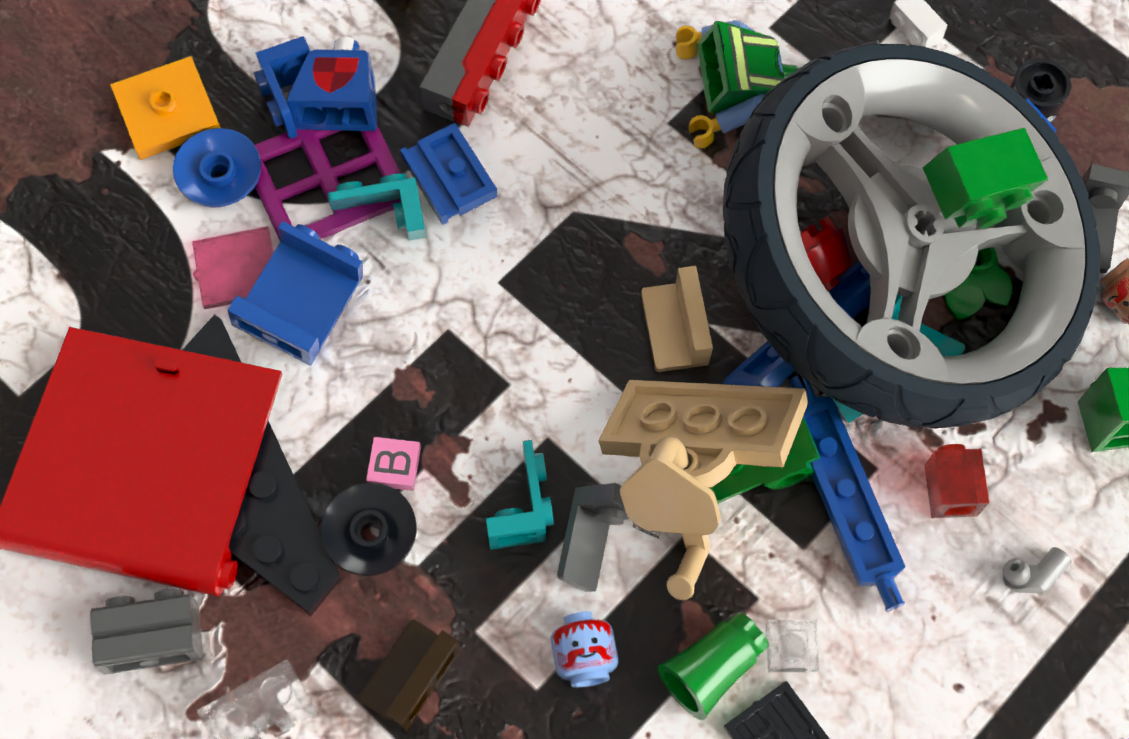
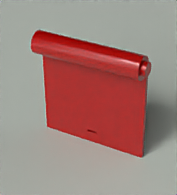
[0,327,283,597]

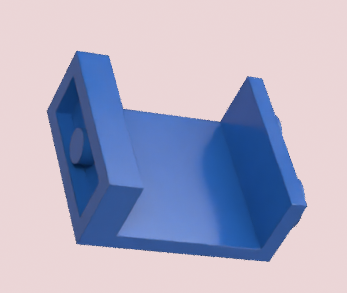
[227,221,363,366]

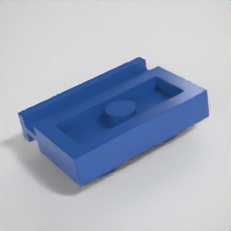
[400,123,498,225]

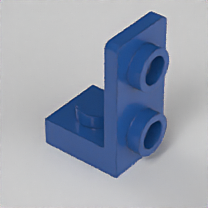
[253,36,310,139]

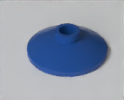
[173,128,261,207]

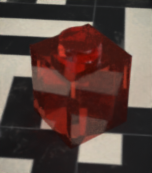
[924,444,990,519]

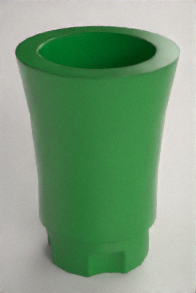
[657,612,769,720]

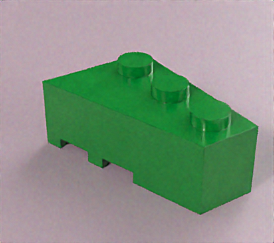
[1078,368,1129,452]

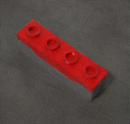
[420,0,541,127]

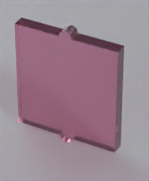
[192,226,274,309]

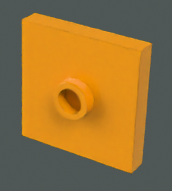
[110,56,220,160]

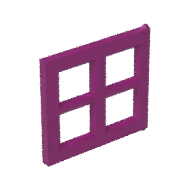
[255,126,402,241]

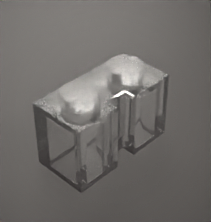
[197,659,319,739]

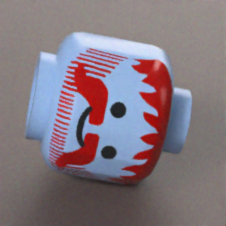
[550,611,619,688]

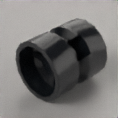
[1010,59,1072,125]

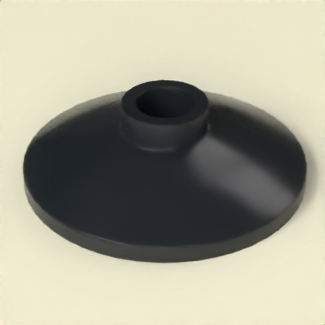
[321,483,417,576]

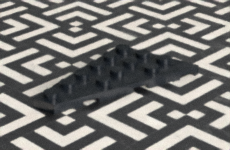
[162,314,342,616]

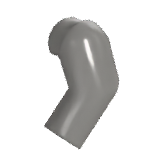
[1003,547,1072,593]

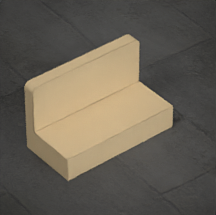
[641,266,713,372]

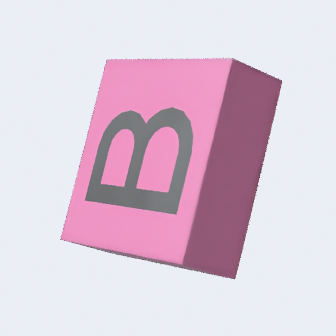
[366,437,421,491]

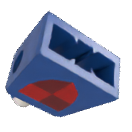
[287,37,377,131]

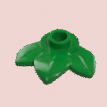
[944,247,1012,320]

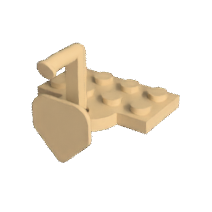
[598,380,808,600]

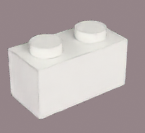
[889,0,948,48]

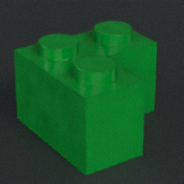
[922,127,1049,229]

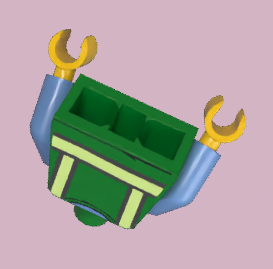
[675,20,799,148]

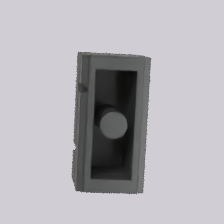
[90,589,203,675]

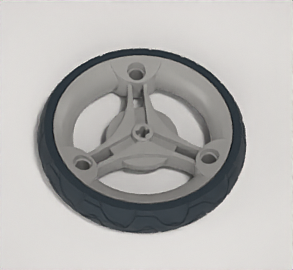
[722,44,1100,429]

